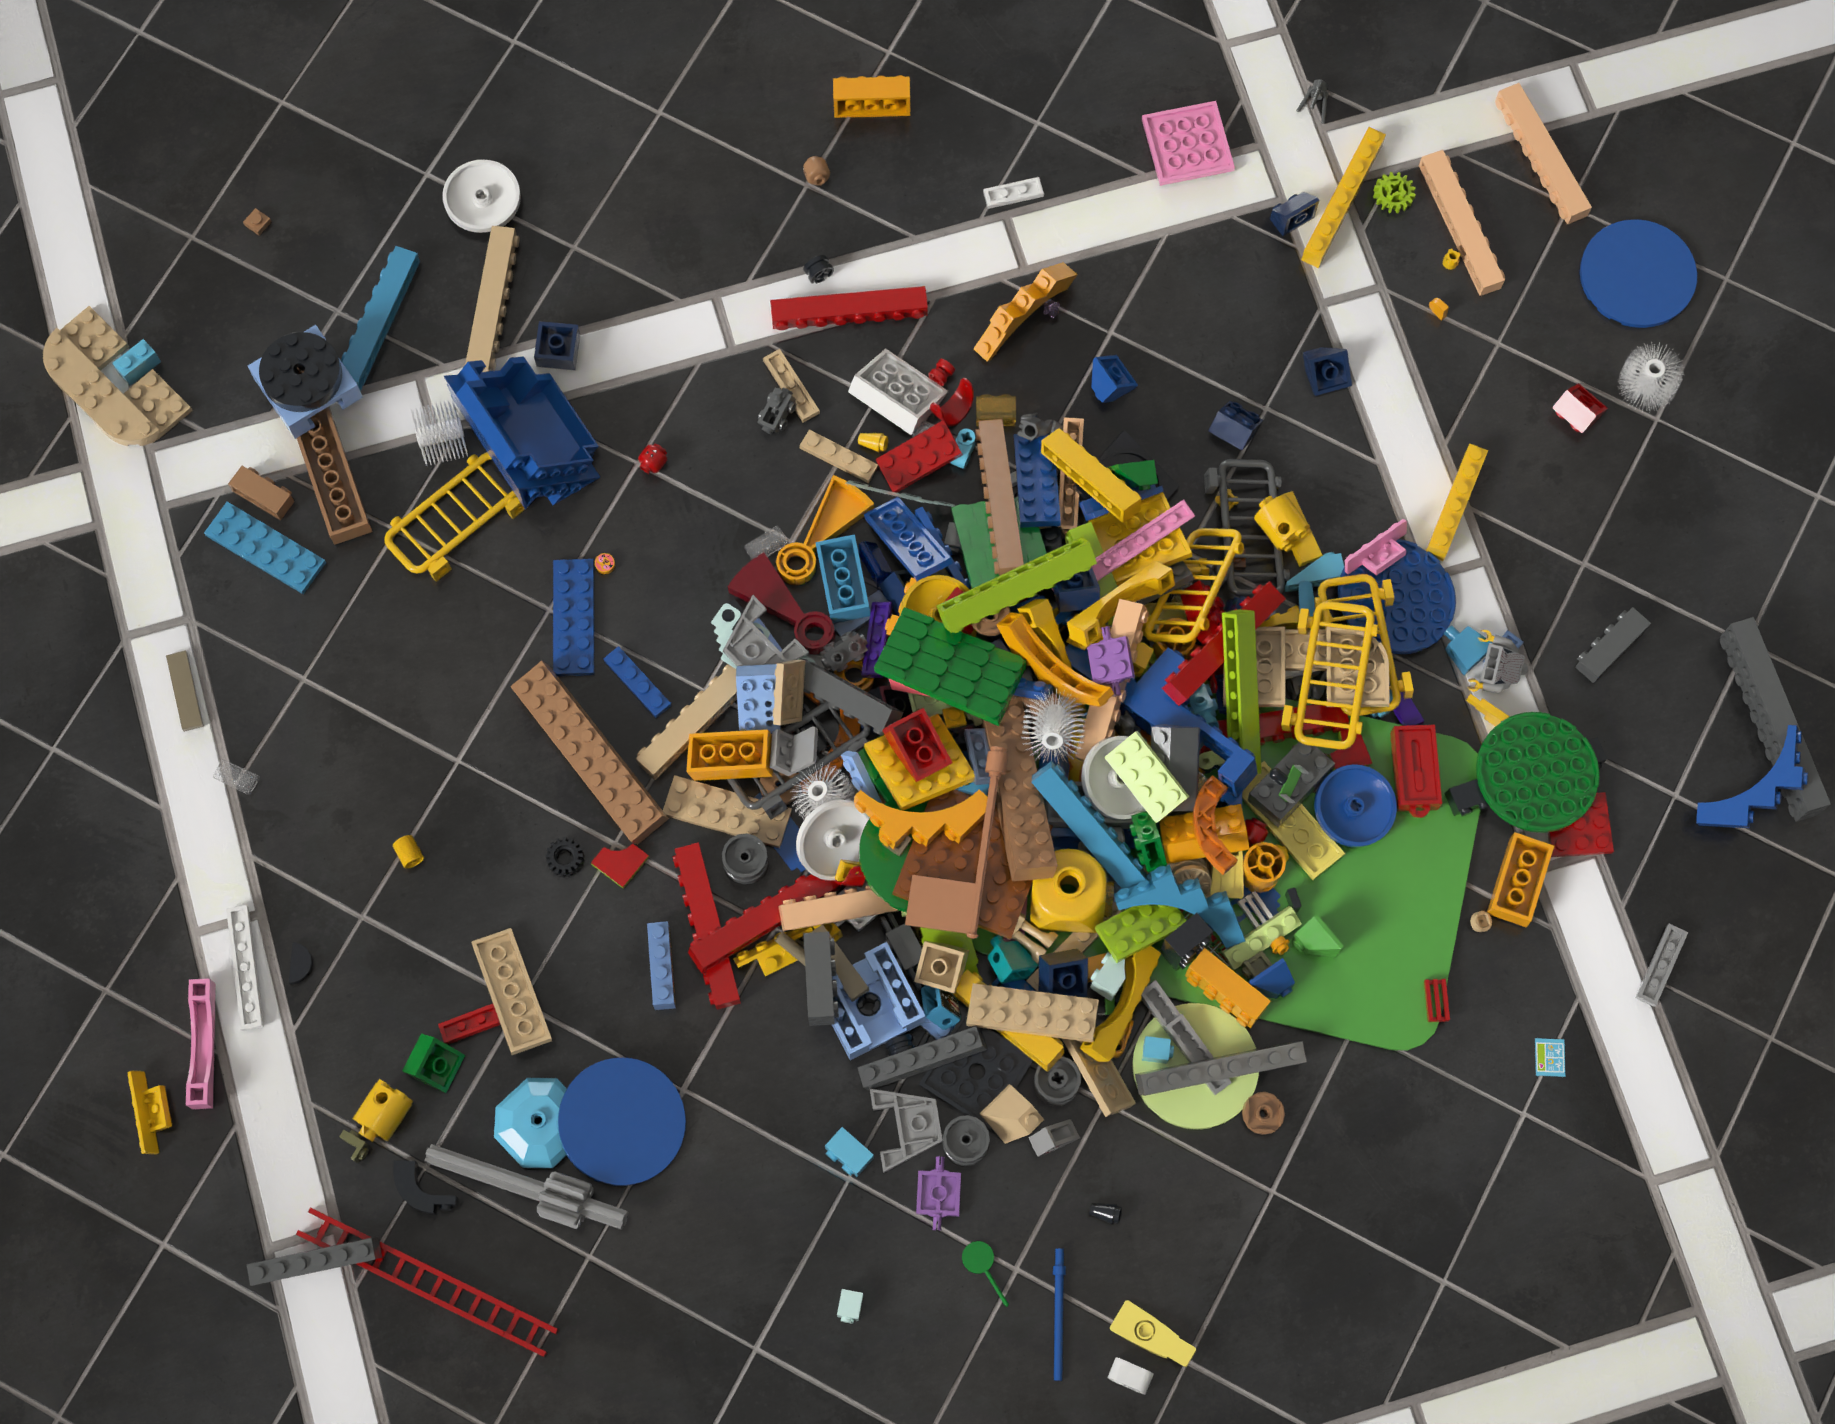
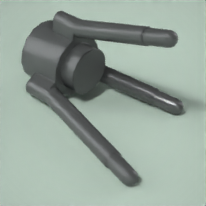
[1296,80,1329,124]

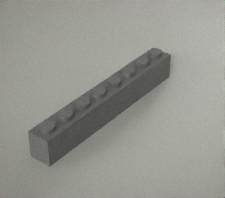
[1135,1041,1307,1096]

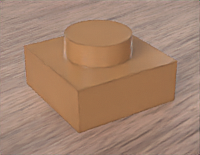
[243,208,272,236]

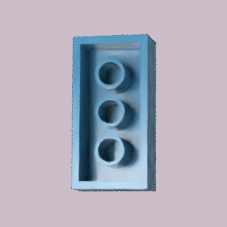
[815,535,870,624]

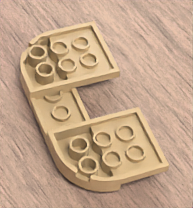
[43,306,193,446]
[1223,627,1389,707]

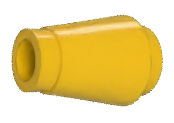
[858,433,888,453]

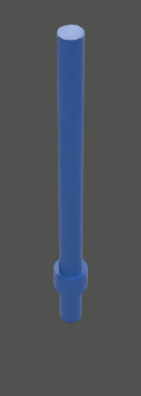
[1053,1248,1066,1381]

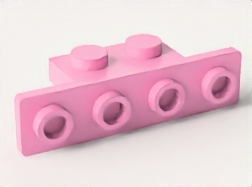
[1345,519,1407,576]

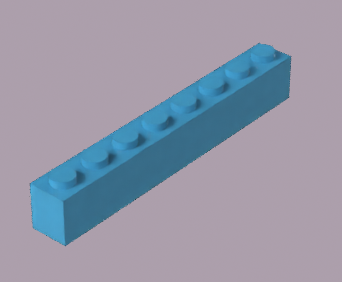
[341,246,420,392]
[1031,761,1152,889]

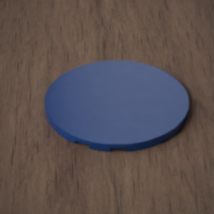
[1580,220,1697,328]
[1338,539,1456,654]
[557,1058,686,1186]

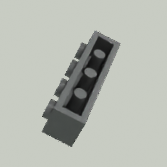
[1575,607,1651,683]

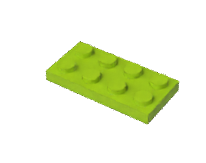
[1095,904,1187,963]

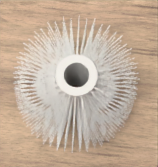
[1619,342,1685,411]
[411,399,468,466]
[1022,689,1086,763]
[790,762,858,819]

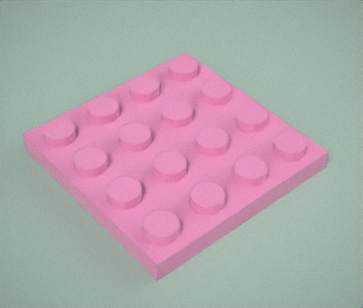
[1142,101,1235,186]

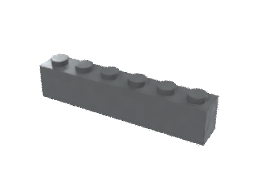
[804,660,903,736]
[857,1026,987,1091]
[246,1236,382,1286]

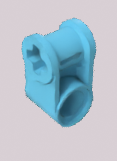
[950,429,975,469]

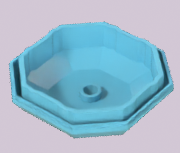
[494,1078,567,1168]

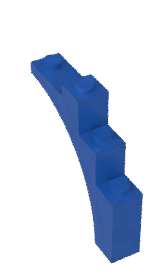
[1696,725,1808,828]

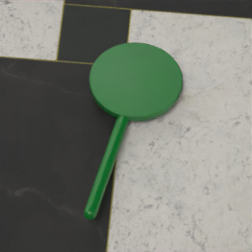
[962,1241,1009,1307]

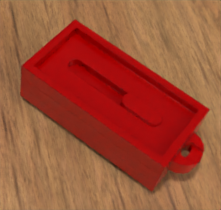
[1390,725,1442,818]

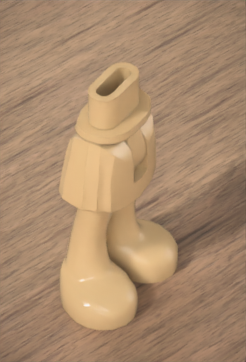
[1007,913,1058,964]

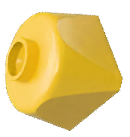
[1030,849,1107,933]

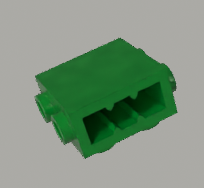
[1129,811,1167,872]

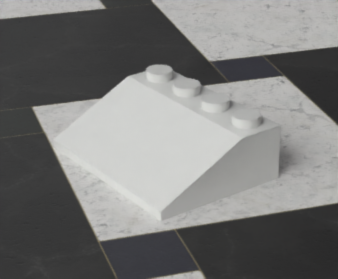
[848,348,948,435]

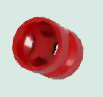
[928,359,955,386]

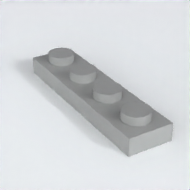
[1635,923,1688,1007]

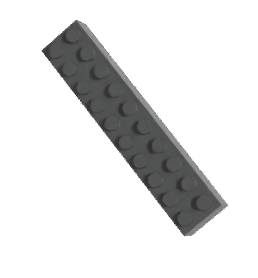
[1720,617,1831,822]

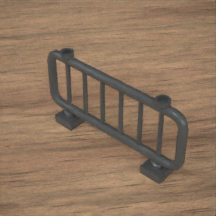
[1204,459,1290,597]
[727,700,872,820]

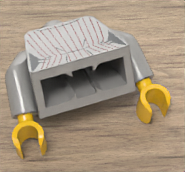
[1467,630,1528,693]

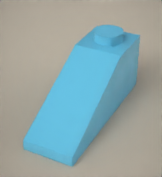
[1284,552,1344,592]

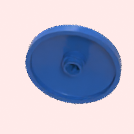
[1314,765,1397,847]

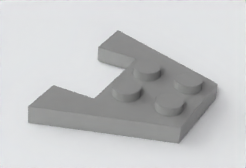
[723,595,809,666]
[870,1089,943,1173]

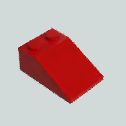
[882,708,952,782]

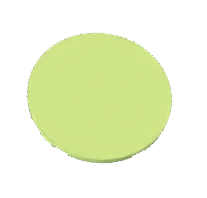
[1132,1003,1259,1129]

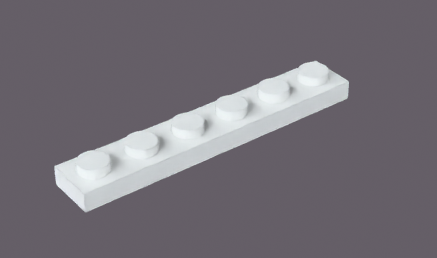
[226,905,263,1031]

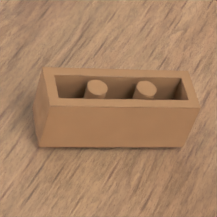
[228,465,294,520]

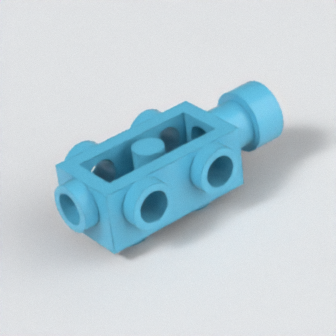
[1188,683,1219,728]

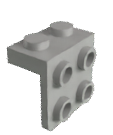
[770,726,818,776]

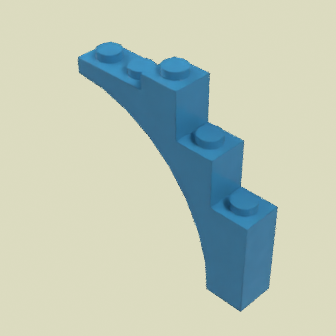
[1114,865,1245,948]

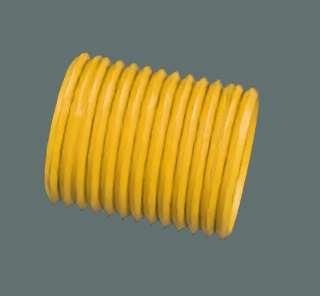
[393,835,424,868]

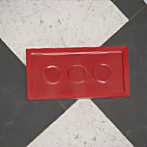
[875,420,963,493]

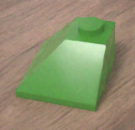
[1292,914,1344,958]

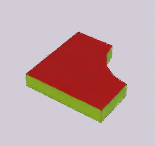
[1328,729,1372,771]
[591,844,649,889]

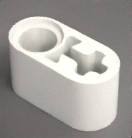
[1107,1357,1154,1395]

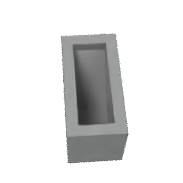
[1029,1119,1080,1157]

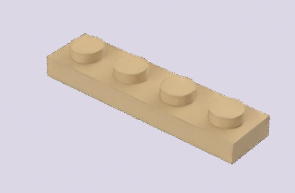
[763,349,820,423]
[800,430,878,483]

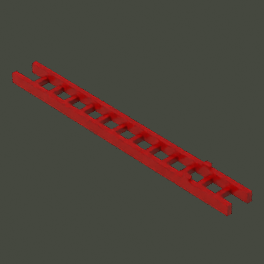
[296,1207,559,1357]

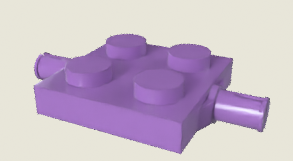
[1087,626,1135,697]
[916,1156,961,1231]

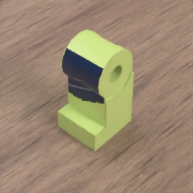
[1199,751,1226,774]

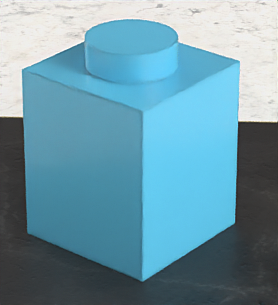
[1142,1036,1174,1064]

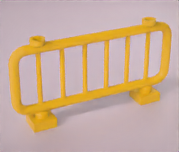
[384,452,525,582]
[1141,528,1244,643]
[1315,574,1414,716]
[1281,601,1378,750]

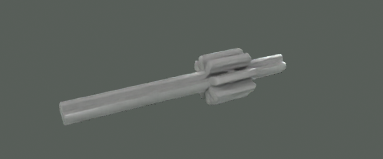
[424,1144,629,1230]

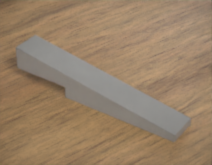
[1141,980,1232,1095]

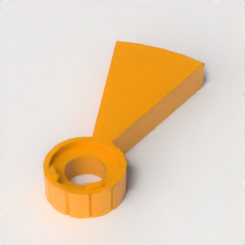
[776,475,874,585]

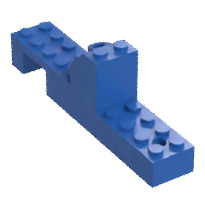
[1065,644,1258,798]

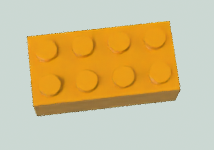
[833,75,910,118]
[687,729,773,781]
[1159,804,1250,864]
[1487,832,1554,927]
[1185,948,1271,1028]

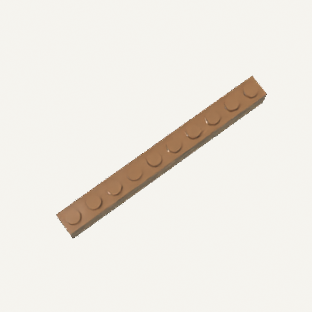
[975,419,1024,576]

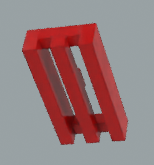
[1424,979,1450,1022]

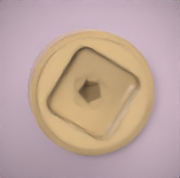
[1470,911,1492,932]

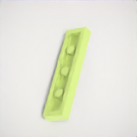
[1222,906,1302,970]

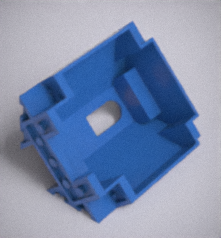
[444,356,600,510]

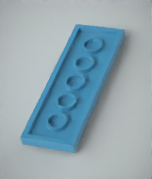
[204,502,326,595]

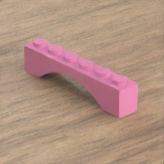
[186,979,216,1109]

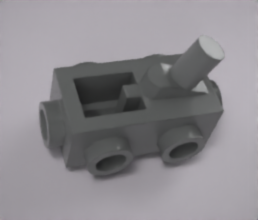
[757,387,797,435]
[820,631,868,672]

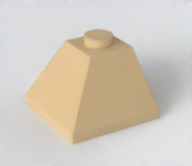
[914,941,969,993]
[980,1084,1044,1143]

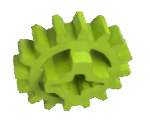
[1373,172,1416,213]

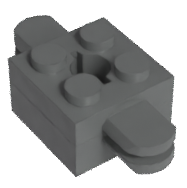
[880,913,926,991]

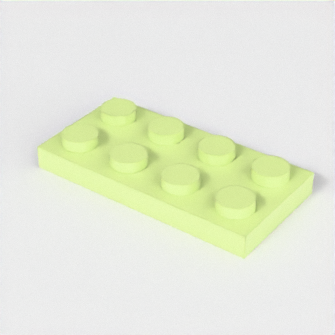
[1104,731,1190,823]

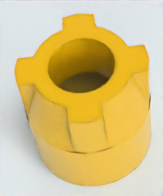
[1443,249,1461,270]

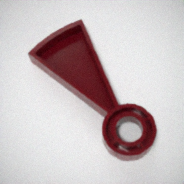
[727,552,836,655]

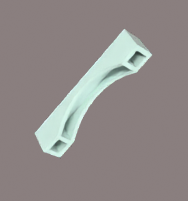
[1090,952,1126,1001]

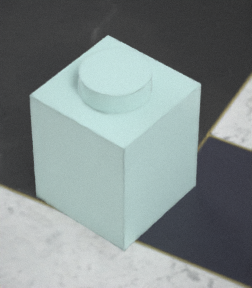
[837,1289,863,1324]

